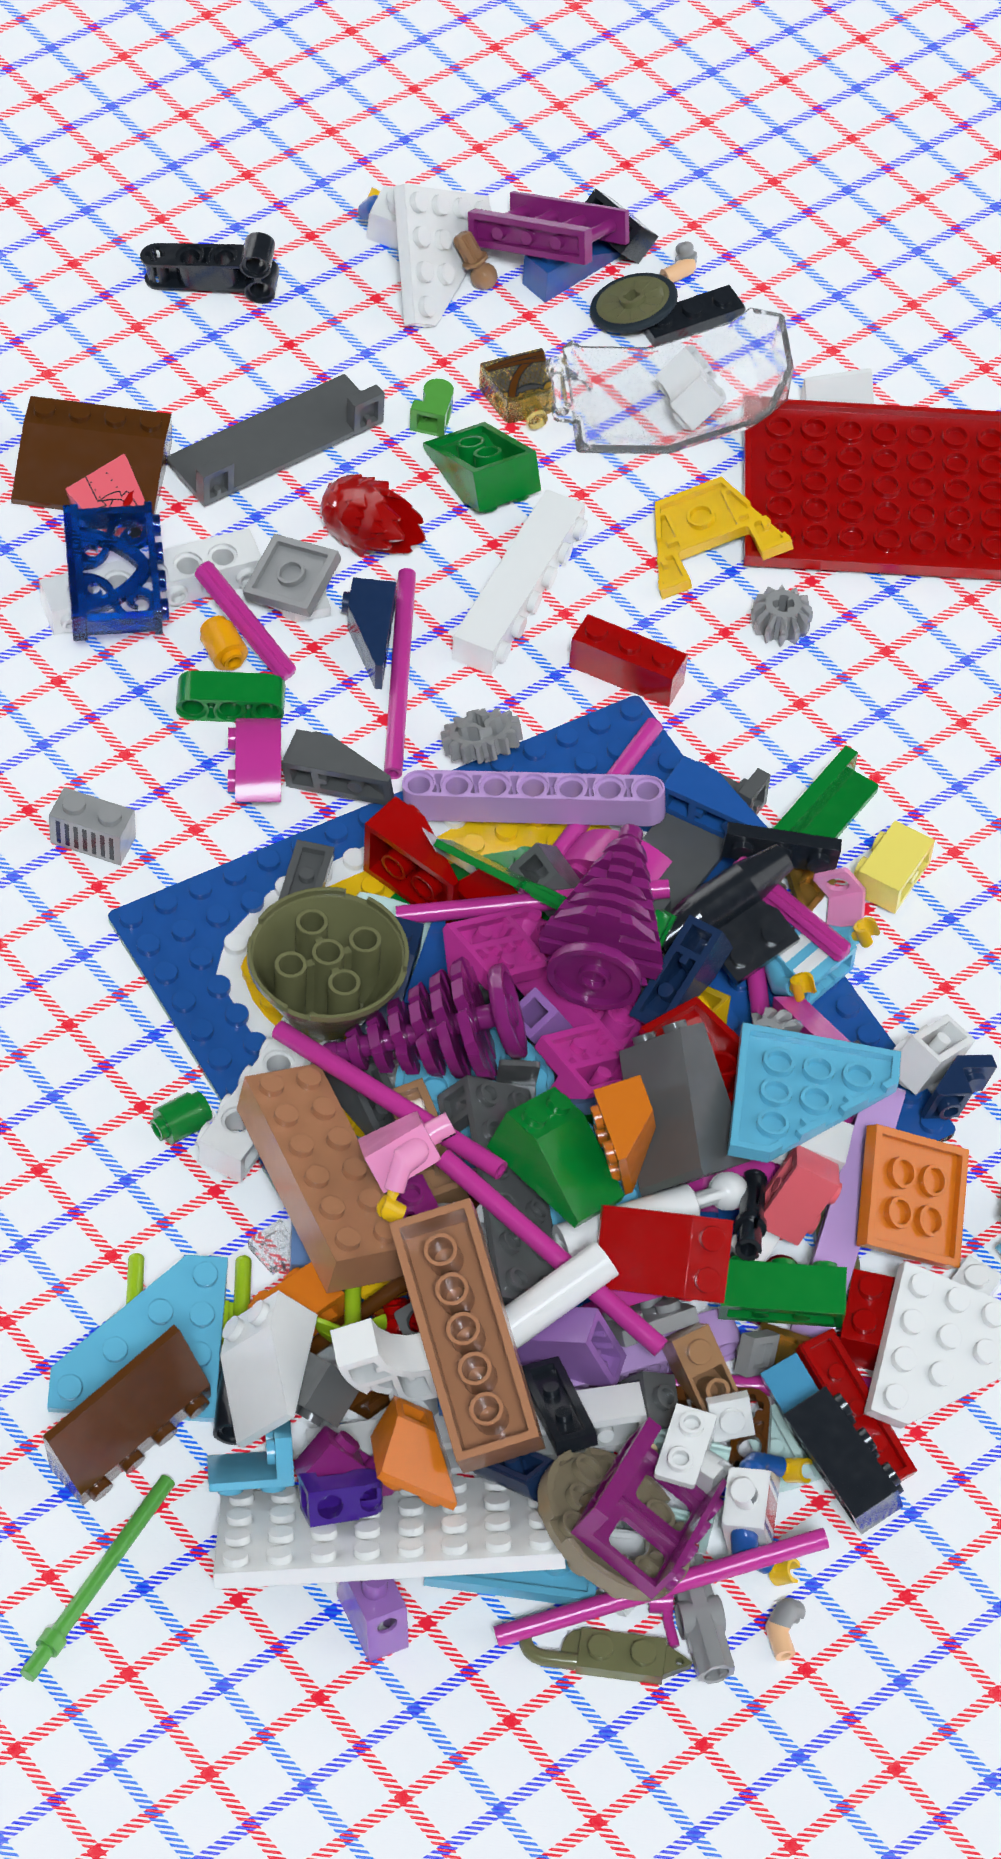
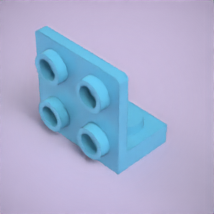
[207,1420,295,1496]

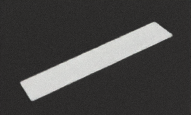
[422,828,476,874]

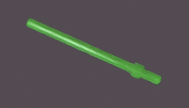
[20,1475,175,1682]

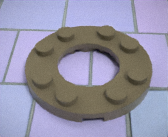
[538,1448,691,1602]

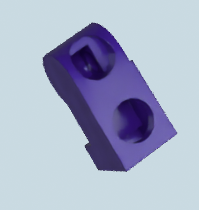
[298,1468,383,1528]

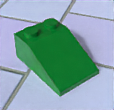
[423,421,542,513]
[487,1087,625,1228]

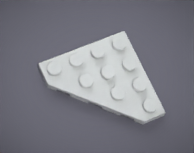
[393,184,492,327]
[864,1261,1001,1429]

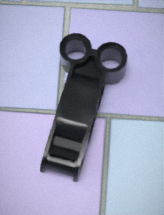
[140,232,280,304]

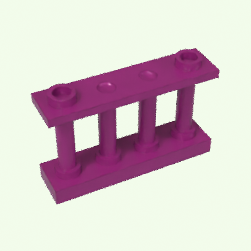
[468,191,629,265]

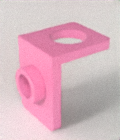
[813,867,866,927]

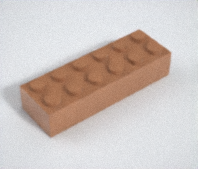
[237,1064,403,1293]
[389,1198,546,1473]

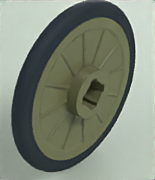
[590,273,678,333]

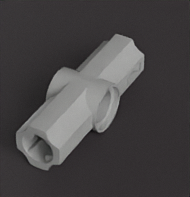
[674,1554,735,1684]

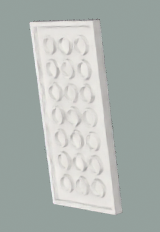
[213,1475,566,1589]

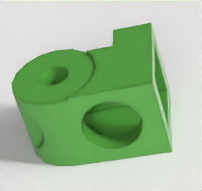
[410,378,454,437]

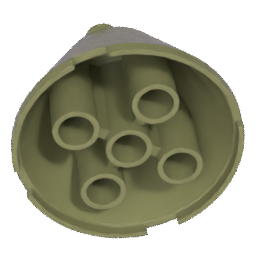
[247,887,409,1043]

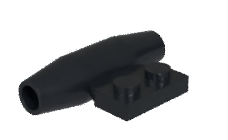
[661,844,800,986]

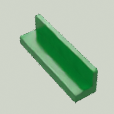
[773,745,879,879]

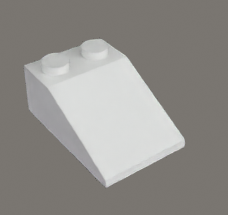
[220,1290,318,1448]

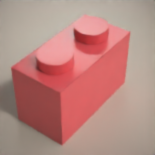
[764,1145,842,1246]

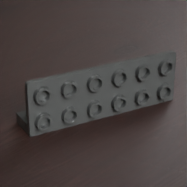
[167,374,385,507]
[642,768,771,912]
[437,1075,555,1306]

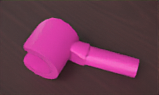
[648,1595,680,1649]

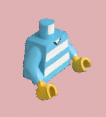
[765,917,881,1005]

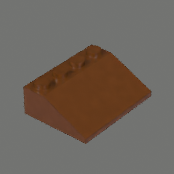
[11,396,172,522]
[42,1325,211,1506]

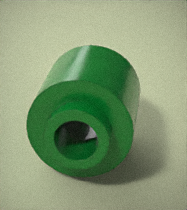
[150,1091,213,1145]

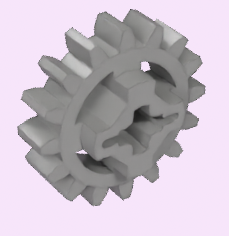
[440,708,523,764]

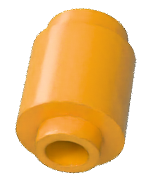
[200,615,248,670]

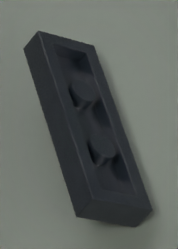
[642,284,746,348]
[721,822,842,873]
[522,1356,598,1456]

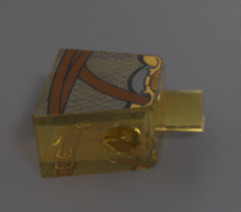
[479,348,554,429]

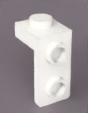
[654,1403,717,1489]

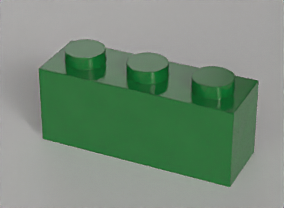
[718,1255,847,1328]

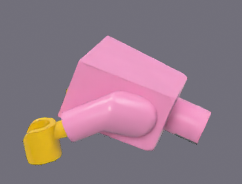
[358,1112,457,1222]

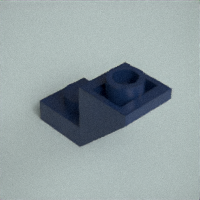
[921,1054,997,1120]

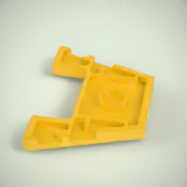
[655,476,793,600]

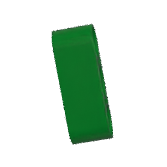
[176,670,286,722]

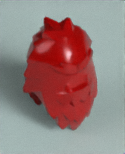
[320,474,426,557]

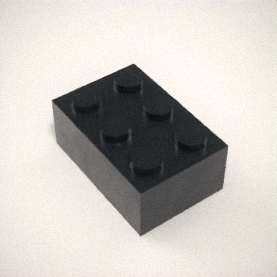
[783,1386,904,1535]

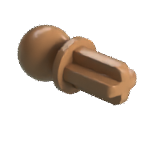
[454,230,498,290]

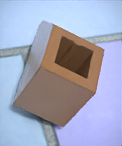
[662,1323,739,1412]

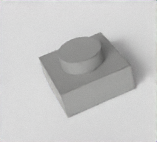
[734,1329,780,1378]

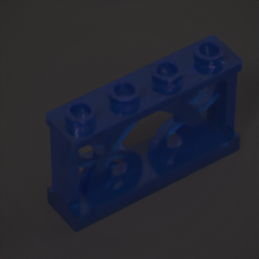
[63,501,169,641]

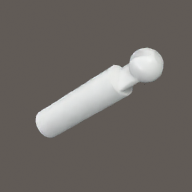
[552,1172,747,1257]
[505,1241,619,1349]

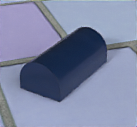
[473,1452,555,1502]

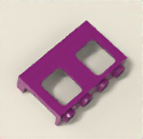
[571,1417,727,1600]

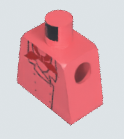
[65,454,150,548]

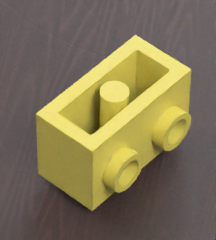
[854,820,935,914]

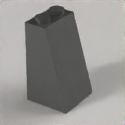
[619,1019,750,1197]

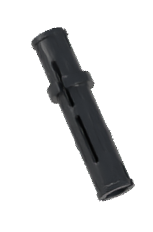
[734,1169,767,1261]

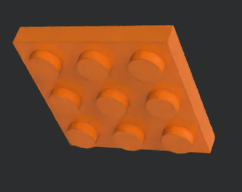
[856,1124,969,1269]

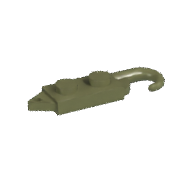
[519,1627,692,1685]

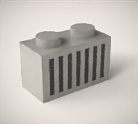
[49,787,136,866]

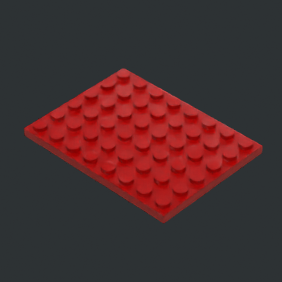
[744,397,1001,580]

